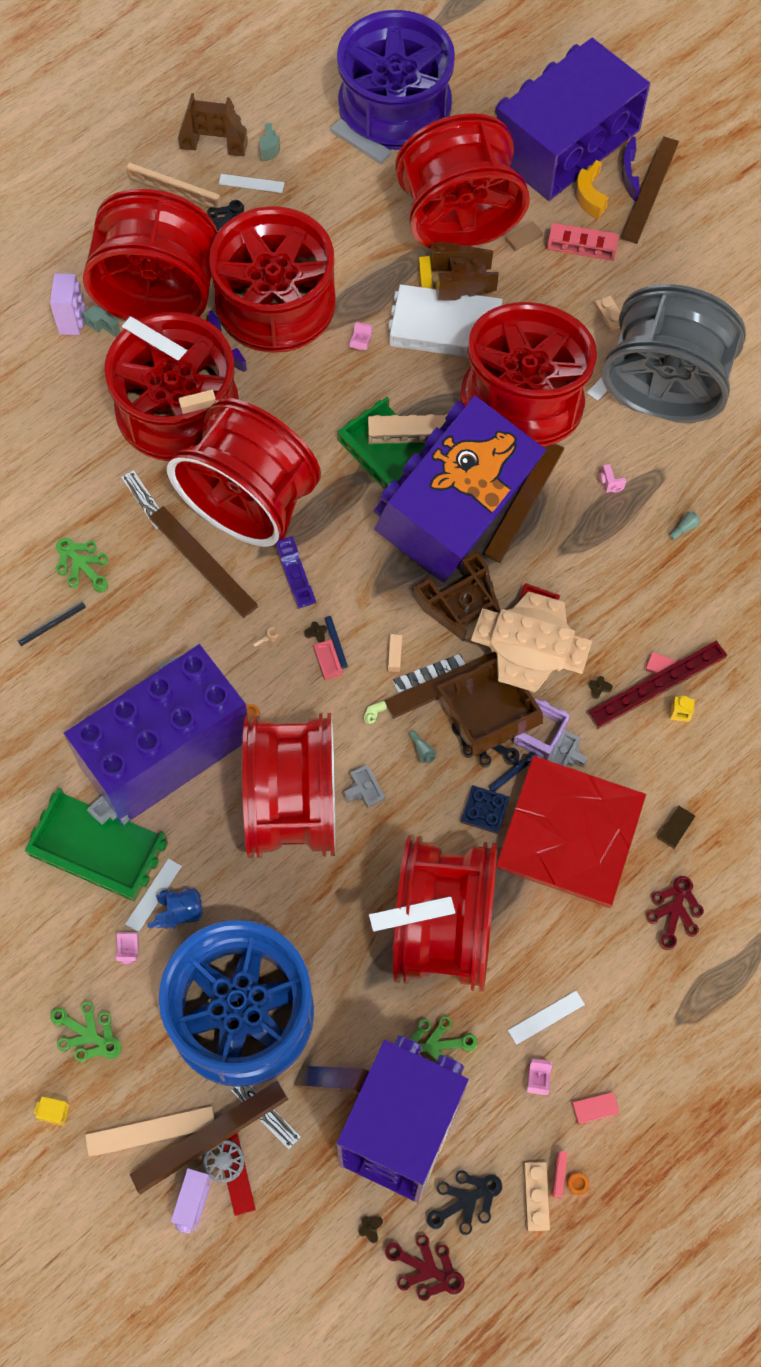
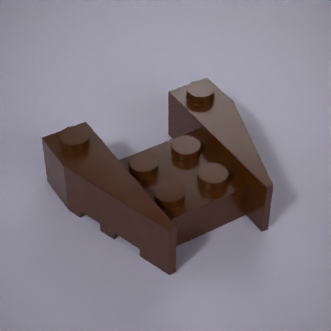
[178,93,248,157]
[430,241,499,300]
[413,551,501,641]

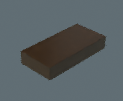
[657,805,695,849]

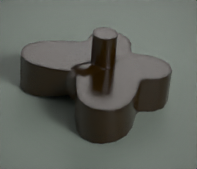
[304,621,327,643]
[589,676,613,699]
[359,1216,383,1244]

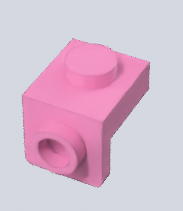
[349,322,372,350]
[599,464,626,493]
[115,932,139,964]
[527,1059,552,1095]

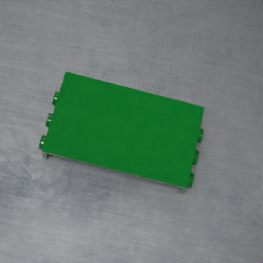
[337,397,425,490]
[25,788,168,902]

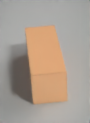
[179,389,216,414]
[388,634,402,672]

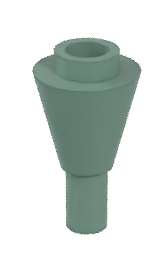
[669,511,700,541]
[409,731,437,763]

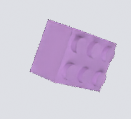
[50,273,86,335]

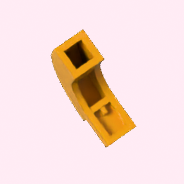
[576,160,609,219]

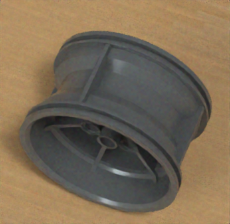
[602,284,746,423]

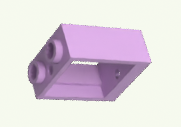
[513,698,570,760]
[171,1168,212,1234]

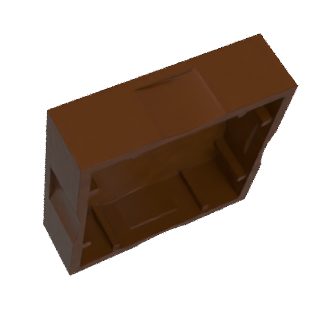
[437,658,543,756]

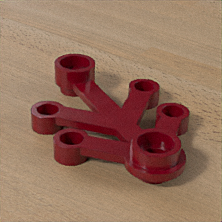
[646,876,704,950]
[385,1235,465,1301]

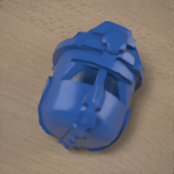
[147,888,203,929]

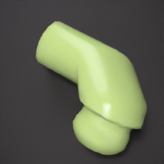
[364,701,387,724]

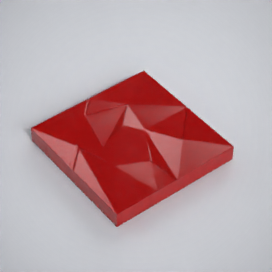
[496,755,647,908]

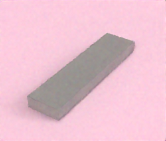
[330,119,392,164]

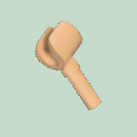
[253,628,278,648]

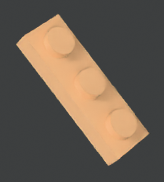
[524,1162,550,1231]

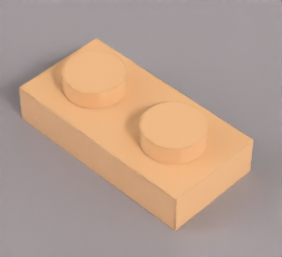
[595,296,620,331]

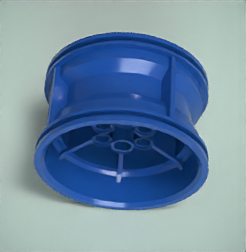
[159,920,314,1087]

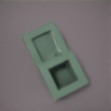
[260,123,280,161]
[83,306,120,337]

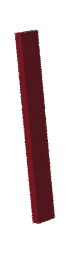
[588,640,727,729]

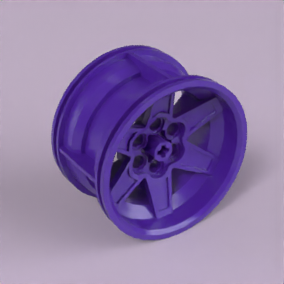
[337,10,455,150]

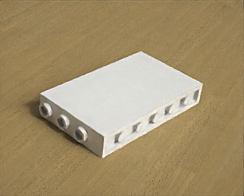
[389,285,503,357]

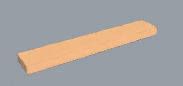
[127,163,221,208]
[85,1106,215,1157]

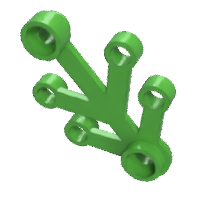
[56,538,109,593]
[50,1002,122,1063]
[410,1017,477,1062]

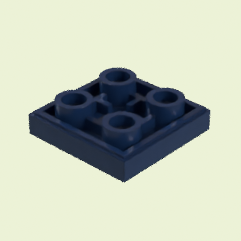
[460,785,510,834]

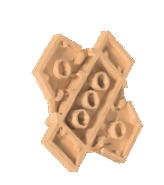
[471,592,592,692]

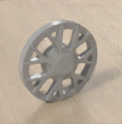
[204,1140,244,1183]

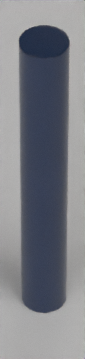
[324,616,348,669]
[489,751,537,792]

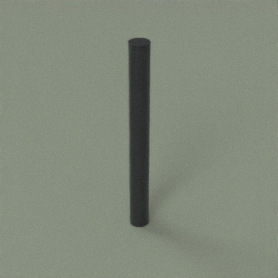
[17,601,86,647]

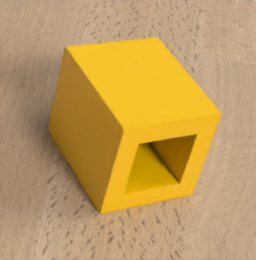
[34,1097,70,1126]

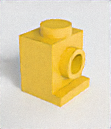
[670,696,695,722]

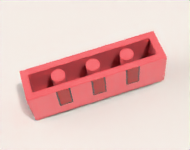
[547,223,619,261]

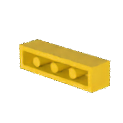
[419,256,433,289]

